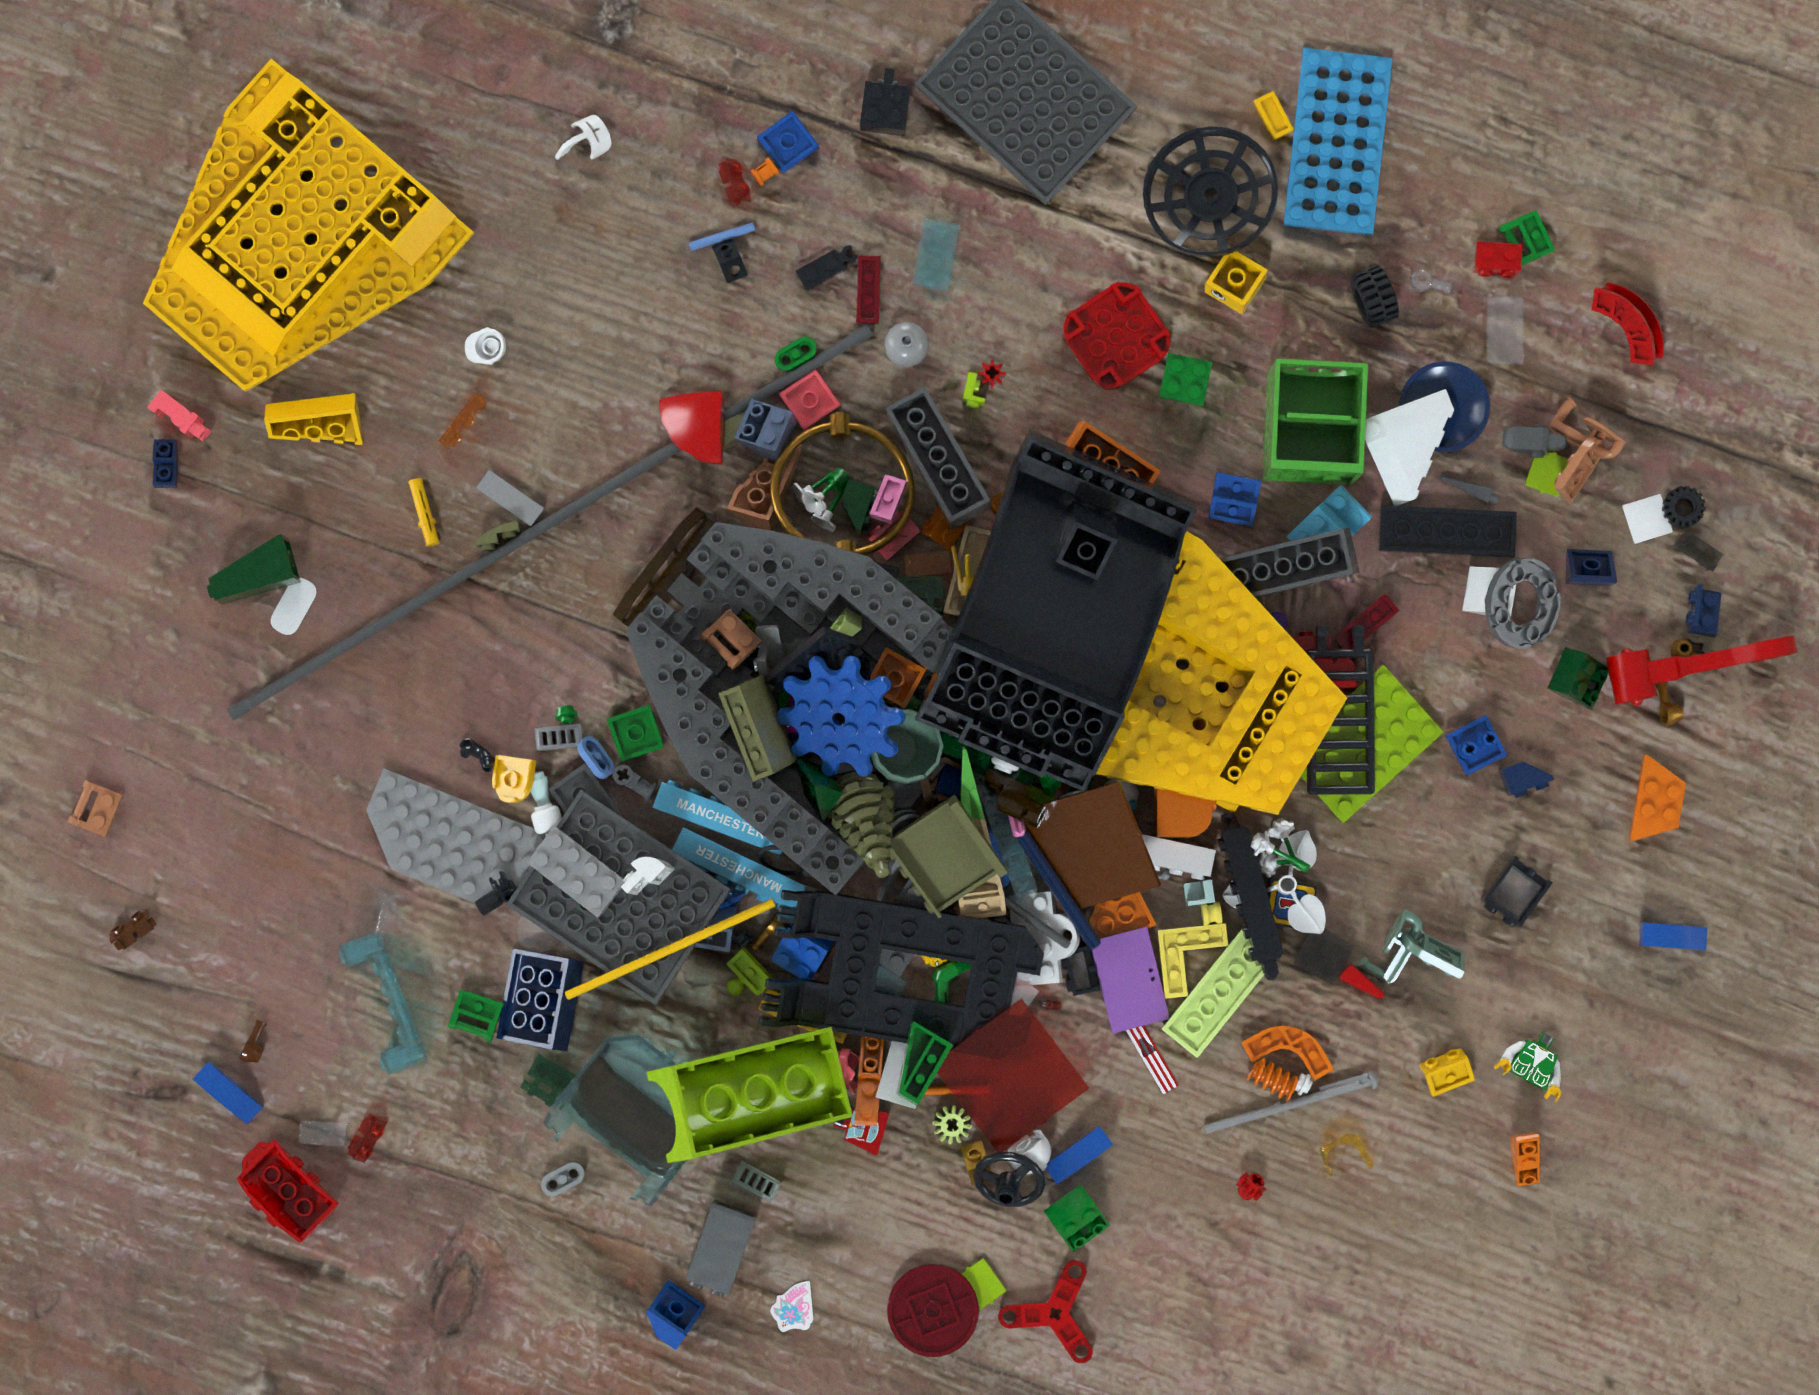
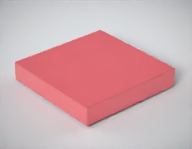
[779,369,841,431]

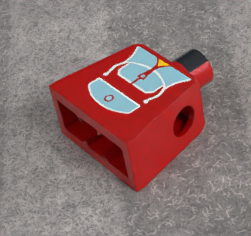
[833,1108,889,1155]

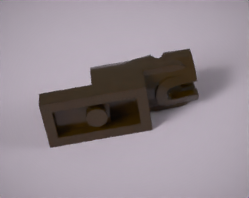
[984,769,1046,828]

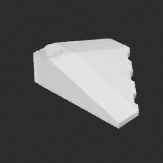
[1365,389,1454,506]

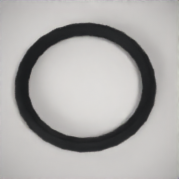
[759,845,804,875]

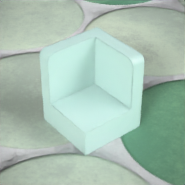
[1183,880,1215,906]

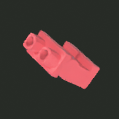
[147,390,211,442]

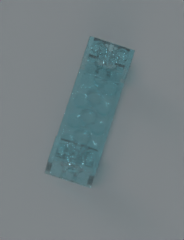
[338,932,428,1075]

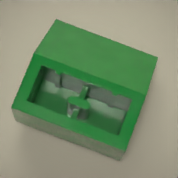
[1044,1184,1110,1252]

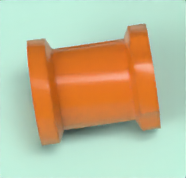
[750,157,780,186]

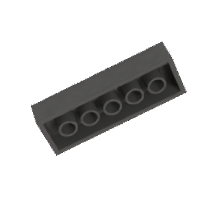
[885,387,992,529]
[1219,528,1360,598]

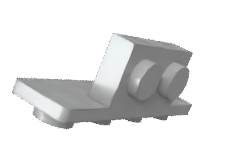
[754,625,785,703]

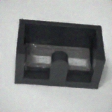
[1061,946,1101,996]

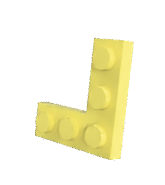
[1157,923,1228,999]

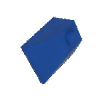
[646,1280,706,1350]

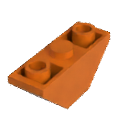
[1510,1132,1540,1187]

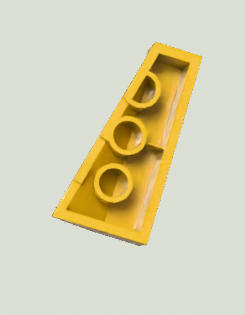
[264,393,363,445]

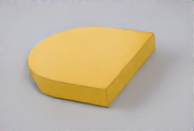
[492,755,536,803]

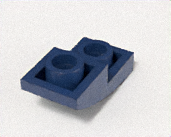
[152,439,178,488]

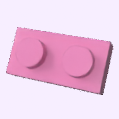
[870,474,907,524]

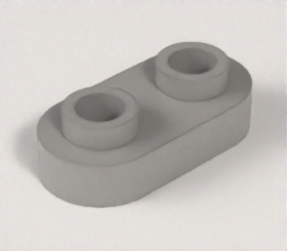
[541,1162,585,1196]

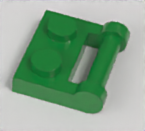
[1499,210,1555,267]
[448,989,504,1043]

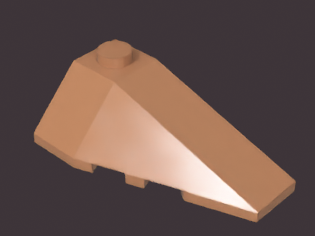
[727,443,802,531]

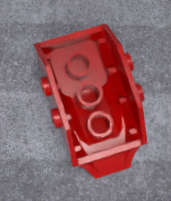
[236,1139,339,1243]

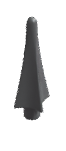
[1440,475,1500,505]

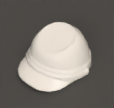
[465,327,506,365]

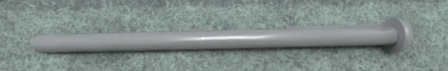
[1204,1072,1379,1134]

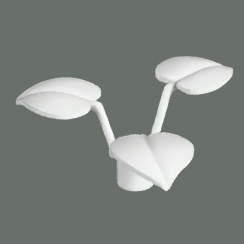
[1222,830,1326,934]

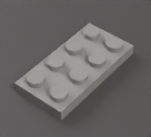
[527,826,625,918]

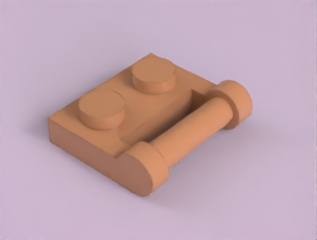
[699,609,762,670]
[68,780,124,837]

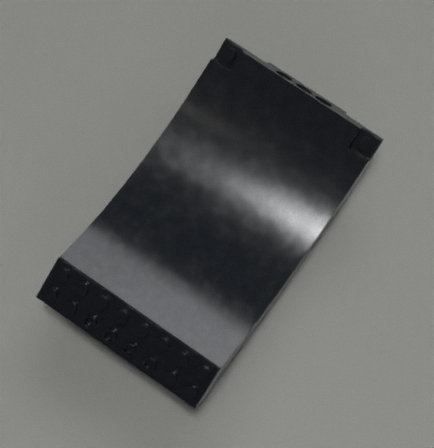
[915,429,1197,791]

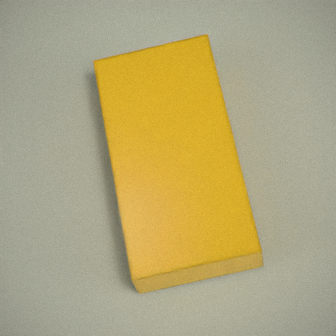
[1253,90,1294,141]

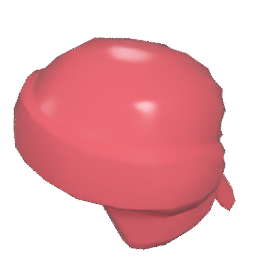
[837,1048,860,1095]

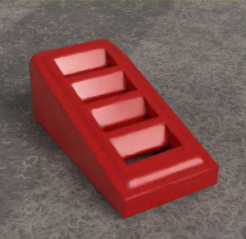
[1337,964,1385,999]

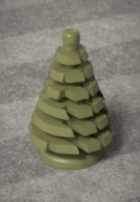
[826,772,895,878]

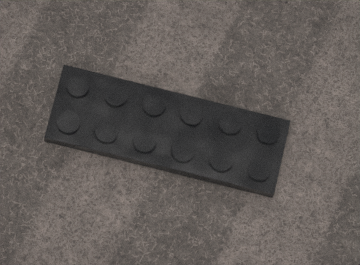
[1378,505,1517,558]

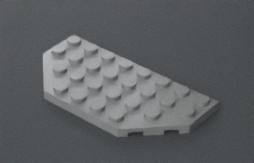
[366,768,545,903]

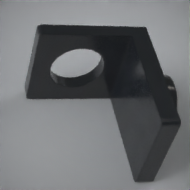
[712,238,748,283]

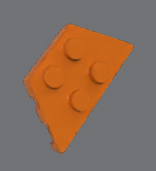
[1629,754,1686,841]

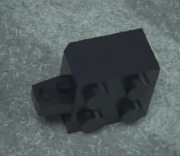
[860,68,910,136]

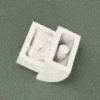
[621,857,675,895]

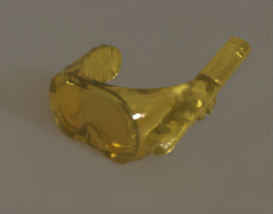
[1319,1134,1373,1176]

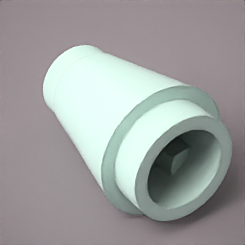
[531,771,550,806]

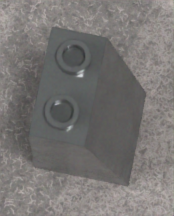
[686,1200,758,1297]

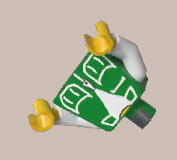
[1494,1032,1561,1102]

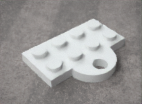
[1009,891,1080,986]

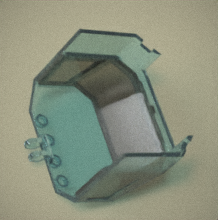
[543,1035,688,1207]

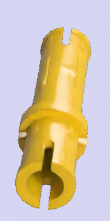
[408,478,440,547]

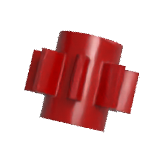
[978,359,1006,389]
[1236,1172,1266,1201]

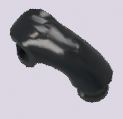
[459,738,495,772]

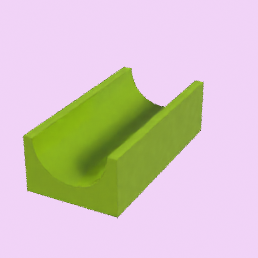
[646,1027,853,1163]

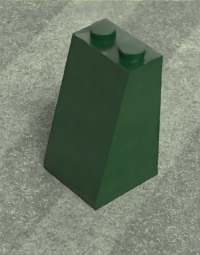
[207,534,301,605]

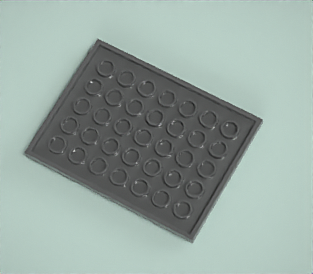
[914,0,1137,205]
[506,790,732,1005]

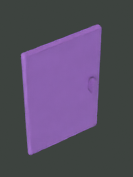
[1092,926,1170,1034]

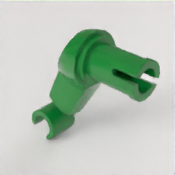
[932,961,971,1002]

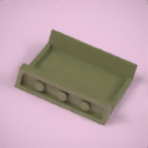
[718,674,798,781]
[890,794,1008,918]

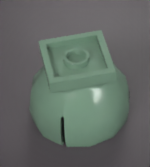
[871,709,943,784]

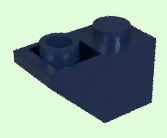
[1498,762,1554,798]

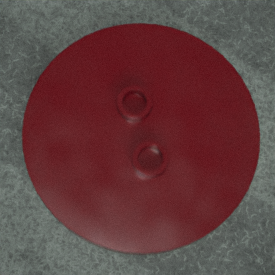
[887,1264,979,1357]

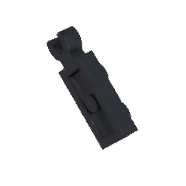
[796,245,858,292]

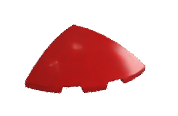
[659,391,725,465]

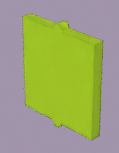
[1524,452,1568,498]
[961,1258,1007,1311]

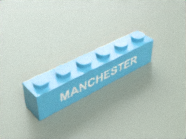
[653,780,783,855]
[672,827,806,914]

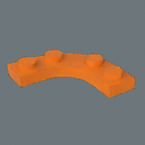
[1240,1026,1334,1081]

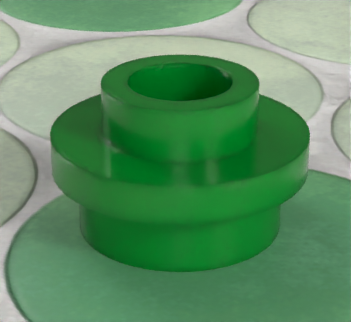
[555,705,578,724]

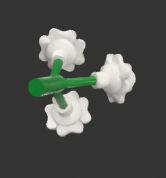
[1251,818,1310,878]

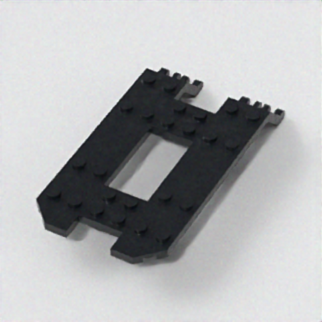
[758,890,1044,1059]

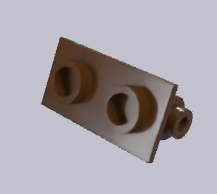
[109,909,157,951]

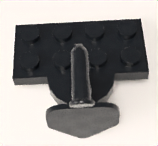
[764,627,871,690]

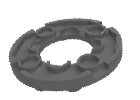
[1484,558,1561,649]

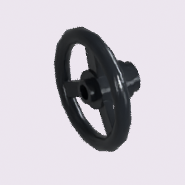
[973,1152,1046,1207]

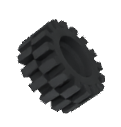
[1662,486,1706,528]

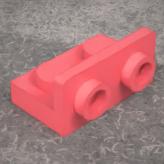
[869,510,921,561]

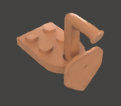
[1549,397,1626,505]

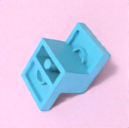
[1286,485,1372,541]

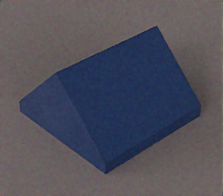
[1565,549,1617,586]

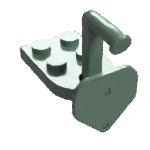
[1357,909,1465,983]

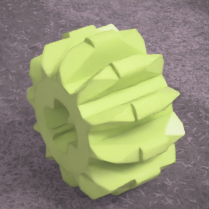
[933,1105,972,1144]

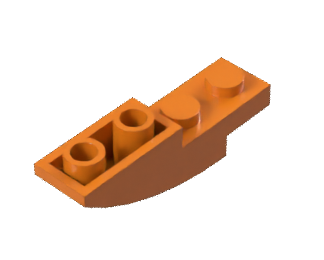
[854,1036,884,1126]

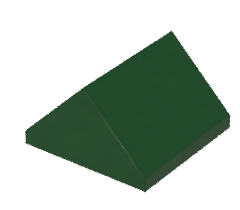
[796,758,843,820]

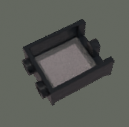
[1481,856,1553,928]

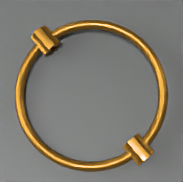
[770,412,915,556]

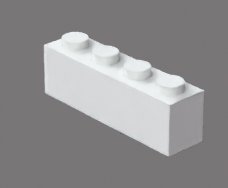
[1142,834,1216,881]

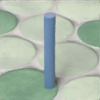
[689,222,755,251]

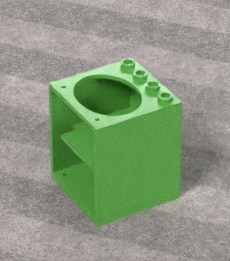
[1262,359,1368,485]

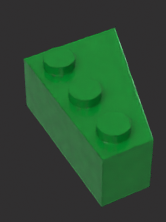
[896,1021,953,1105]

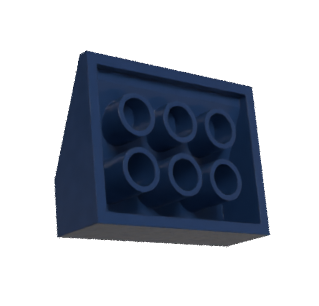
[496,949,584,1051]

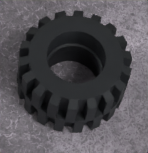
[1351,265,1399,328]

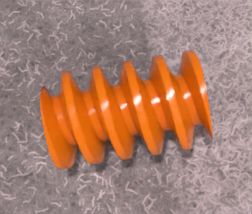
[1246,1057,1298,1103]

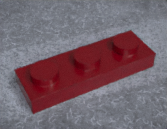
[856,255,881,324]
[1332,594,1400,649]

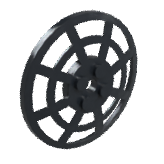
[1143,126,1278,257]

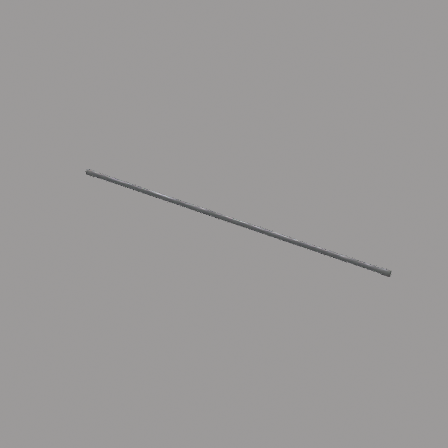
[227,324,873,720]

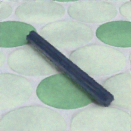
[1017,831,1101,950]

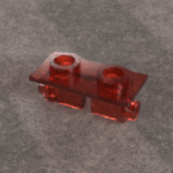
[718,158,751,206]
[347,1113,387,1163]

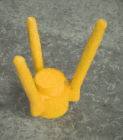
[951,546,974,596]

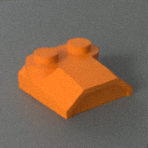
[869,647,926,709]

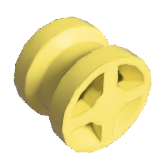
[1201,901,1222,925]

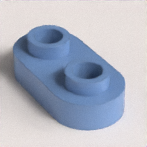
[577,736,615,779]

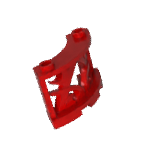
[1591,282,1664,366]

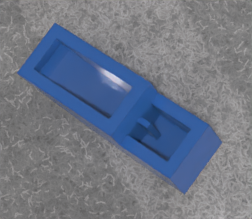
[1639,923,1707,950]
[193,1062,263,1124]
[1046,1126,1113,1184]

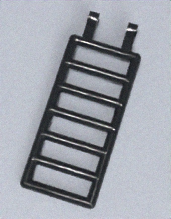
[1306,626,1375,795]

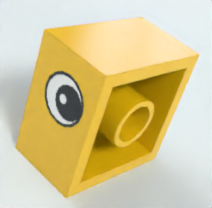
[1204,247,1268,315]

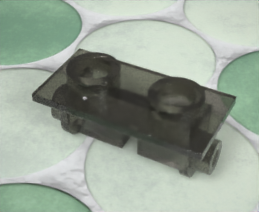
[1673,530,1724,572]

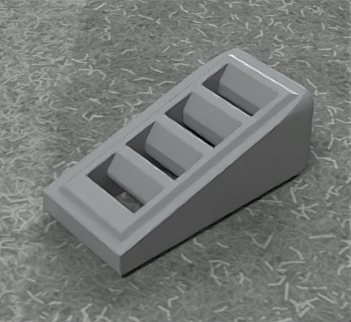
[534,724,583,752]
[732,1161,783,1203]

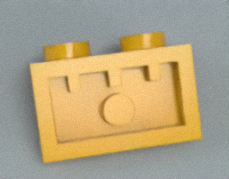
[1419,1048,1475,1097]

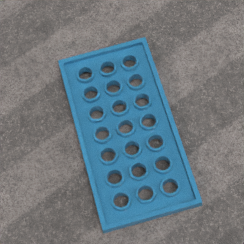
[1283,48,1393,236]

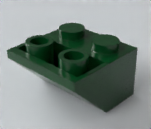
[842,479,877,536]
[1548,647,1608,710]

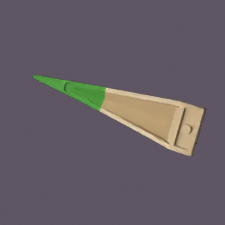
[958,746,1006,918]

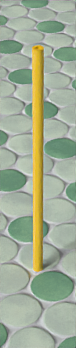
[565,898,776,1000]

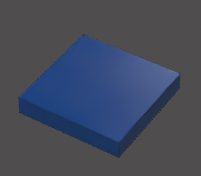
[757,111,819,174]

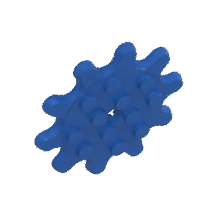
[777,656,906,776]

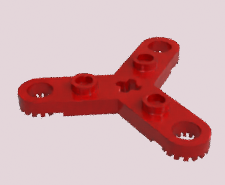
[998,1260,1093,1363]

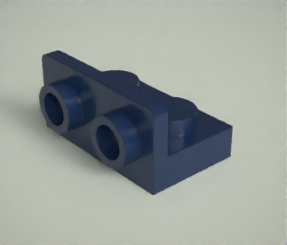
[1685,584,1722,638]

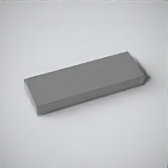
[476,470,545,527]

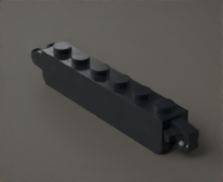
[1217,812,1284,981]

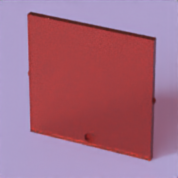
[937,998,1089,1152]

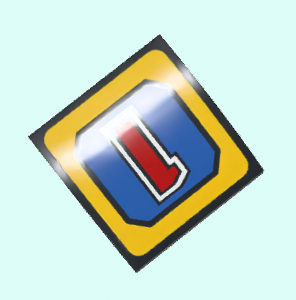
[1267,878,1317,928]

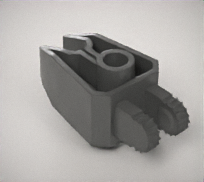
[1502,424,1568,458]

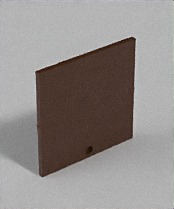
[1023,781,1161,914]

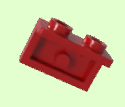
[1473,241,1522,278]

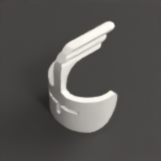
[555,115,611,160]

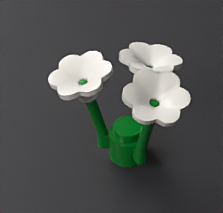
[792,468,850,532]

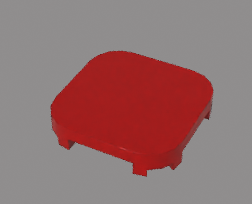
[1063,281,1171,390]

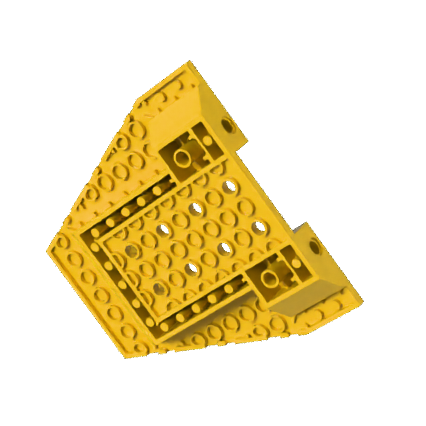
[143,59,475,392]
[1096,531,1347,815]

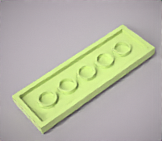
[1162,925,1264,1058]

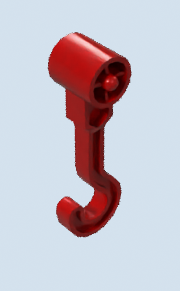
[1606,636,1798,706]

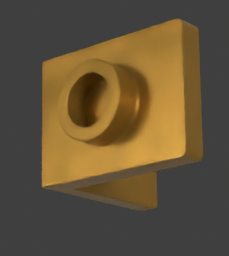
[960,1140,991,1186]

